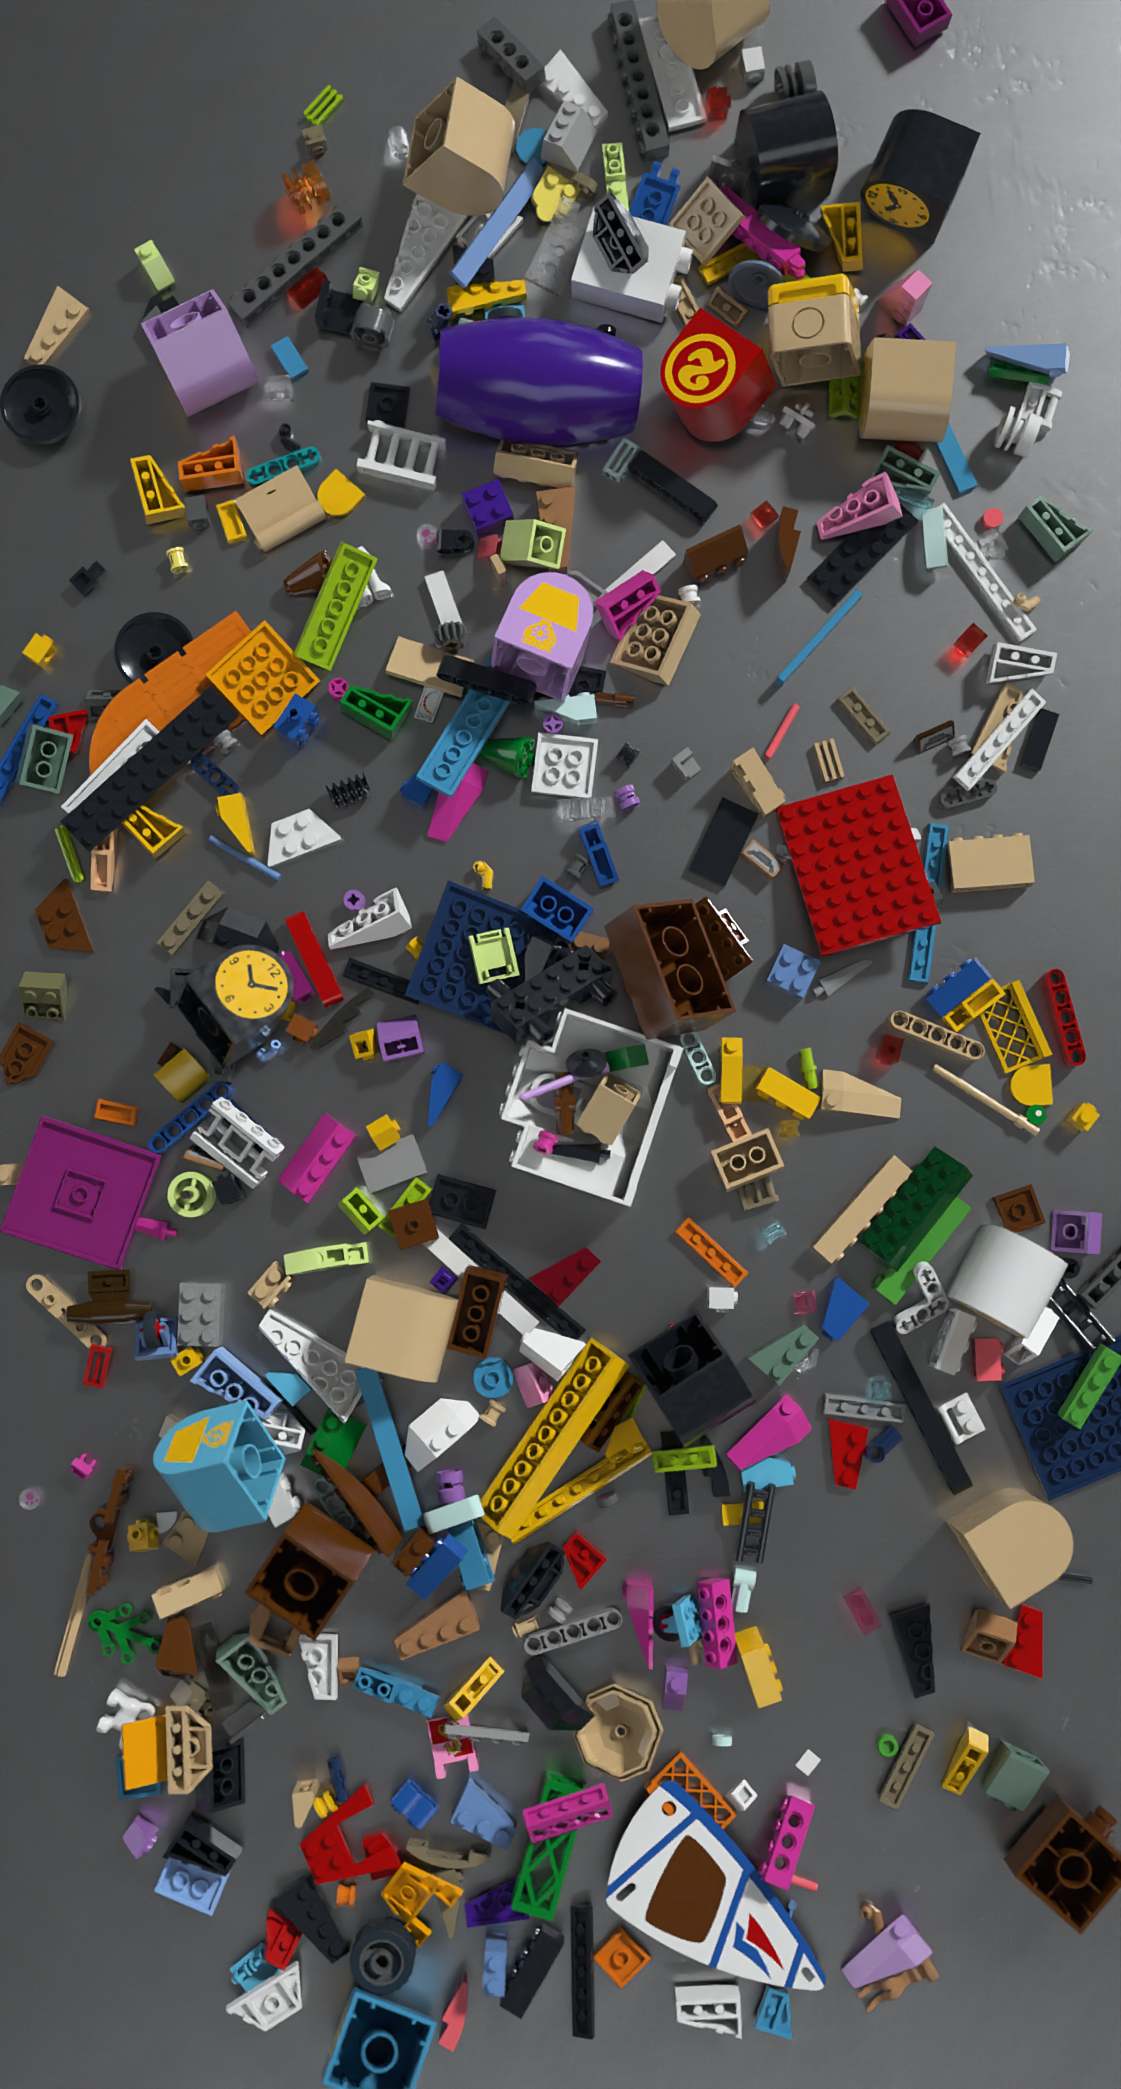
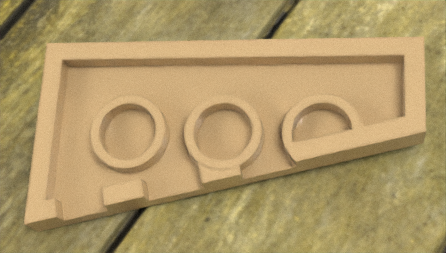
[969,683,1024,773]

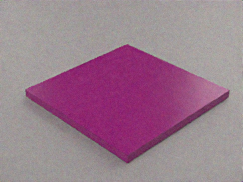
[0,1115,162,1270]

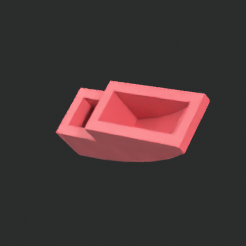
[438,1974,468,2052]

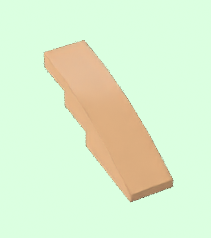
[707,1083,752,1142]

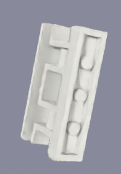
[190,1097,285,1189]

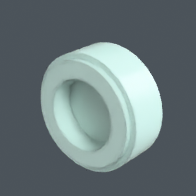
[711,1734,732,1746]

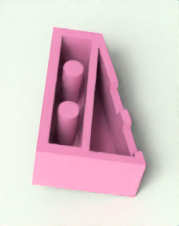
[877,270,933,326]

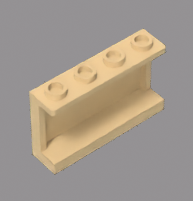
[946,833,1035,893]

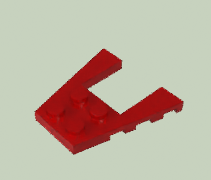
[299,1784,402,1885]

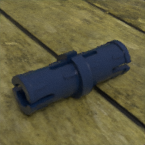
[327,1756,348,1803]

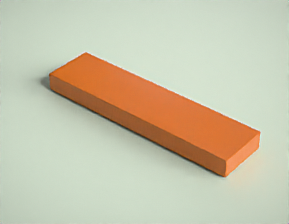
[674,1217,748,1288]

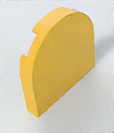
[317,469,366,517]
[1009,1064,1053,1106]

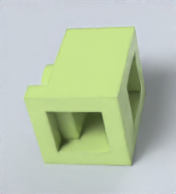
[353,267,379,303]

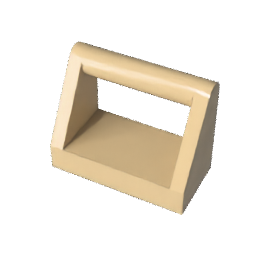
[292,1779,319,1828]

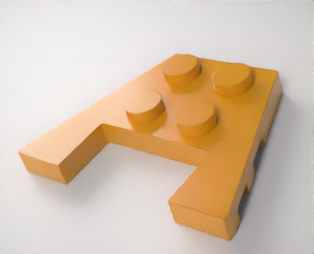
[380,1862,463,1948]

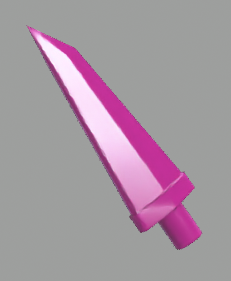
[135,1218,178,1241]

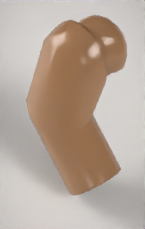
[860,1904,885,1933]

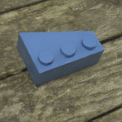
[450,1776,517,1850]

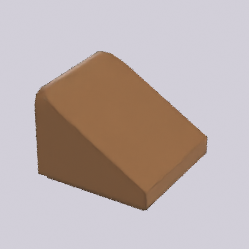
[337,1657,360,1685]

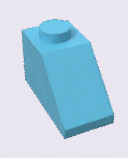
[265,1371,312,1407]

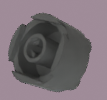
[350,303,395,350]

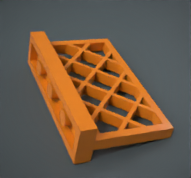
[643,1751,737,1829]

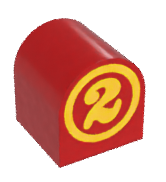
[660,308,777,441]

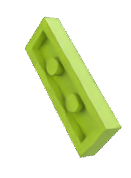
[378,1177,432,1238]
[652,1445,717,1473]

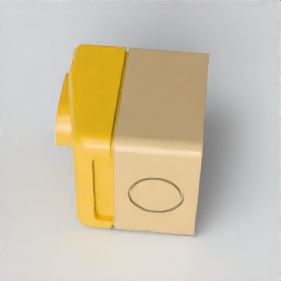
[767,274,861,387]

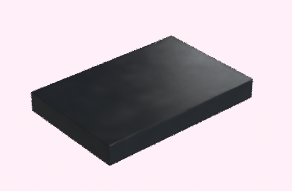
[429,1174,497,1230]

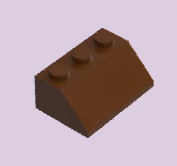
[683,524,749,584]

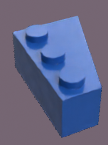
[406,1534,468,1601]

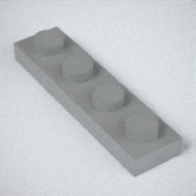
[444,1723,529,1745]

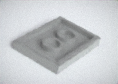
[356,1134,427,1194]

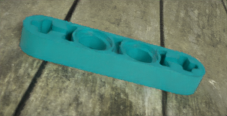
[246,447,321,488]

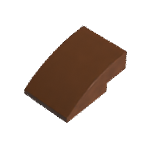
[775,506,801,582]

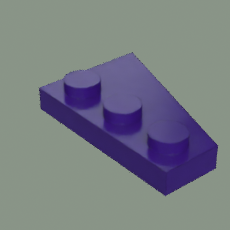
[465,1877,530,1928]

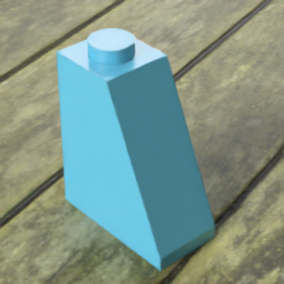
[740,1456,796,1492]

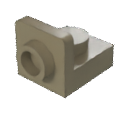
[302,124,328,155]

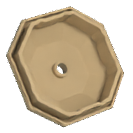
[573,1683,664,1782]

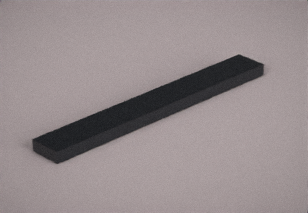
[449,1223,586,1340]

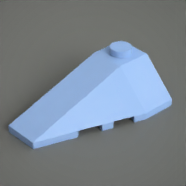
[985,343,1070,377]

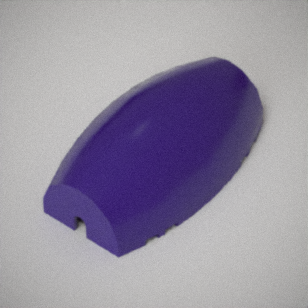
[435,317,643,445]

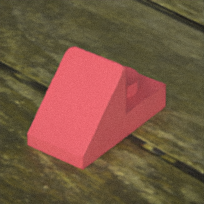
[477,534,503,560]

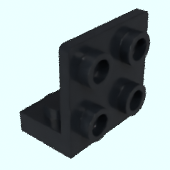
[314,280,363,334]

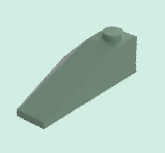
[216,1634,287,1715]

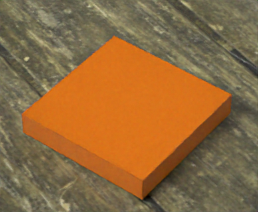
[593,1925,651,1989]

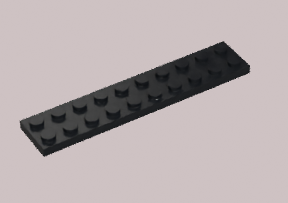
[60,686,239,852]

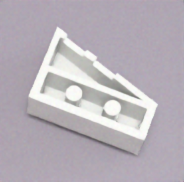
[675,1984,742,2039]

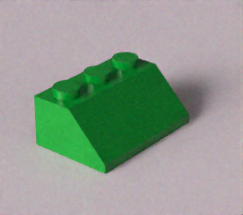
[300,1408,367,1476]

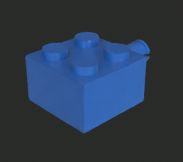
[273,693,321,749]

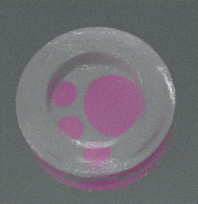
[417,523,437,545]
[19,1488,42,1510]

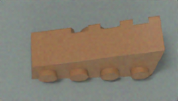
[394,1587,481,1660]

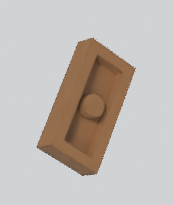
[569,932,610,960]

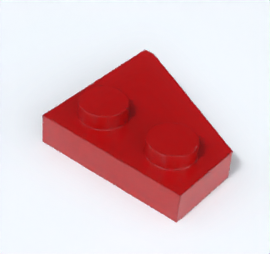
[264,1910,302,1971]

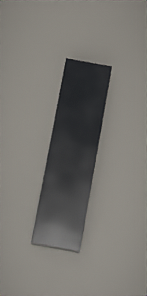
[343,958,420,1005]
[660,1430,690,1516]

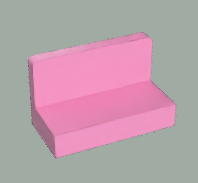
[512,1362,555,1408]

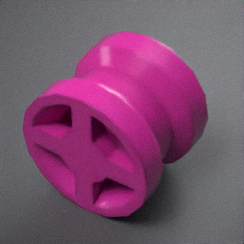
[328,678,349,701]
[533,1131,558,1155]

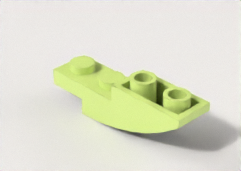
[602,142,629,211]
[283,1242,369,1276]

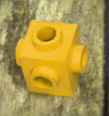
[127,1519,159,1552]

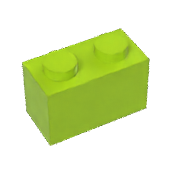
[337,1187,384,1235]

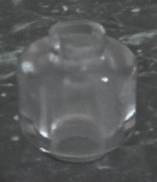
[748,403,776,431]

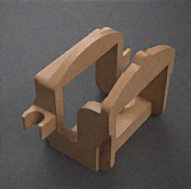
[249,1604,301,1658]

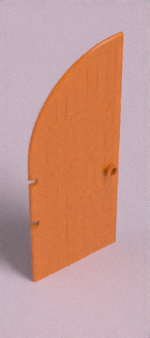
[89,611,251,776]

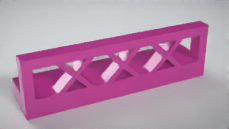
[522,1783,614,1844]

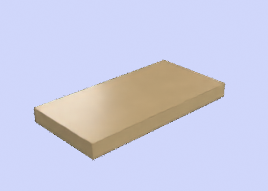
[385,636,474,698]

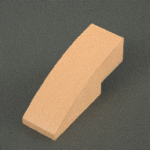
[90,828,118,892]

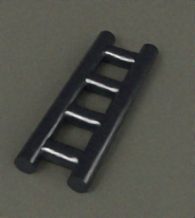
[1048,1278,1116,1356]
[735,1481,776,1564]

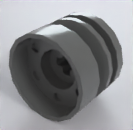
[774,59,817,101]

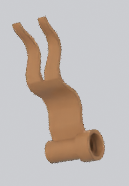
[857,1956,939,2013]

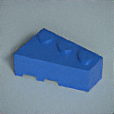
[926,957,991,1017]

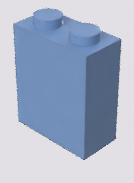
[483,1932,507,1997]

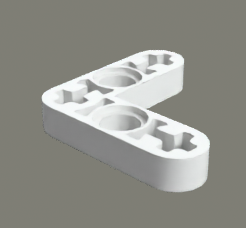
[893,1262,949,1334]

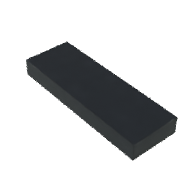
[1020,708,1059,771]

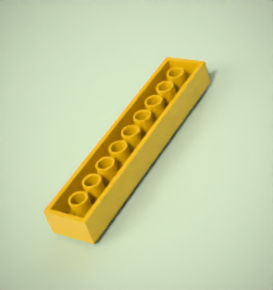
[480,1338,630,1539]

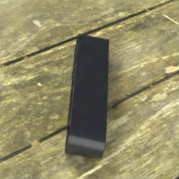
[627,450,718,523]
[436,655,537,707]

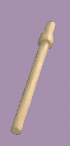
[932,1063,1040,1136]

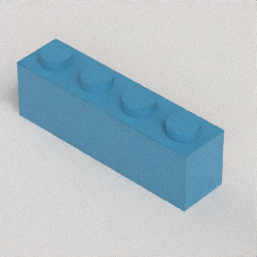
[447,1518,495,1591]

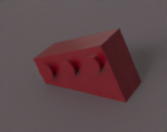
[529,1247,601,1306]

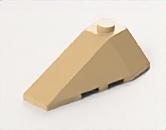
[818,1069,901,1119]

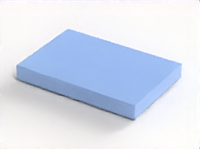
[154,1858,229,1917]

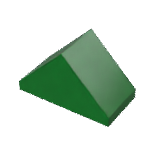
[605,1044,649,1072]

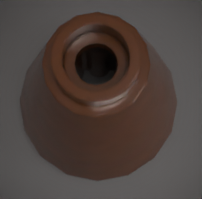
[283,550,333,595]

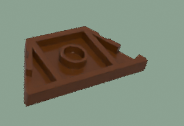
[35,878,94,952]

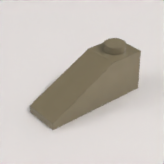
[431,1867,464,1939]

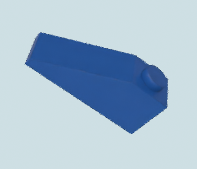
[400,771,434,810]
[428,1062,464,1128]

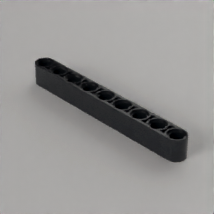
[870,1320,973,1495]

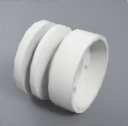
[994,406,1043,458]

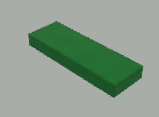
[988,361,1050,384]

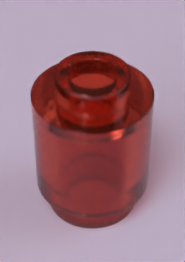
[894,440,924,461]

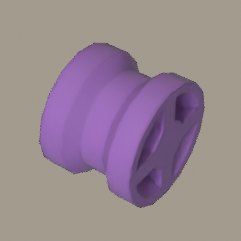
[543,713,563,735]
[343,890,365,912]

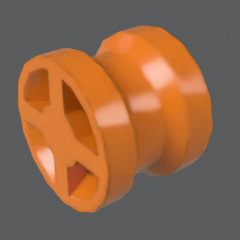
[336,1884,356,1908]

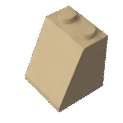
[576,1073,642,1146]

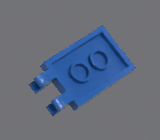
[629,161,681,226]

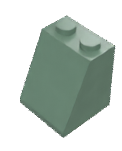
[981,1741,1050,1811]

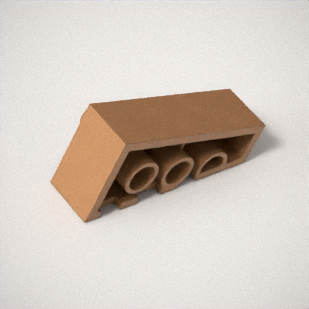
[536,486,576,574]

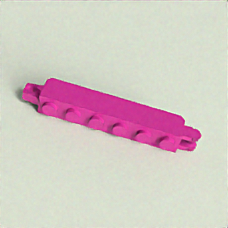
[720,187,806,280]

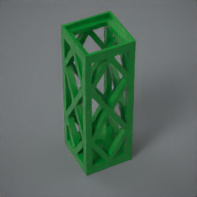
[511,1771,587,1922]

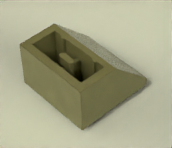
[19,971,68,1021]

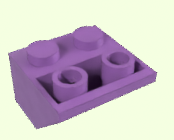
[376,1014,425,1063]

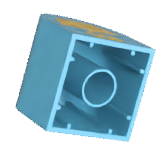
[153,1400,286,1532]

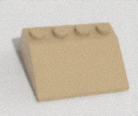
[610,595,701,686]

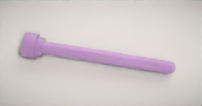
[519,1062,610,1101]

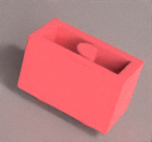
[971,1337,1005,1381]

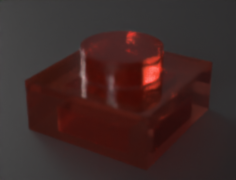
[751,500,779,530]

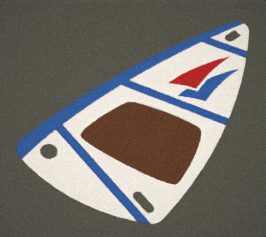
[606,1780,826,1991]

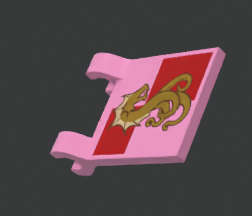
[426,1714,479,1779]

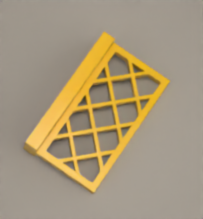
[980,980,1052,1074]

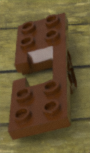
[86,1463,135,1596]

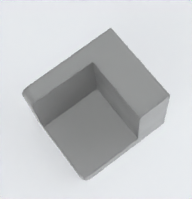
[671,747,701,782]

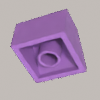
[1051,1210,1102,1254]

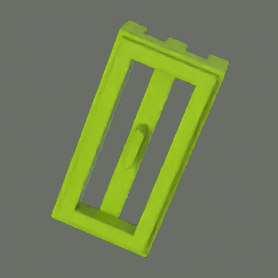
[303,84,344,126]

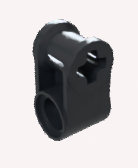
[436,529,475,554]

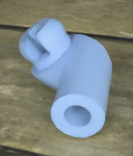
[255,1040,281,1062]

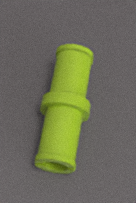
[798,1047,819,1089]

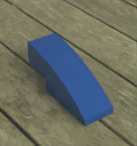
[577,821,619,887]

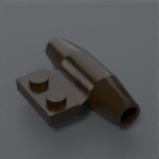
[67,1269,152,1326]

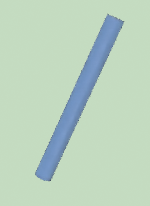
[208,835,281,882]

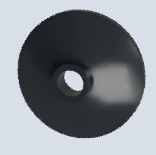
[566,1049,607,1078]

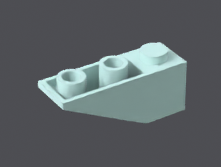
[534,692,597,725]

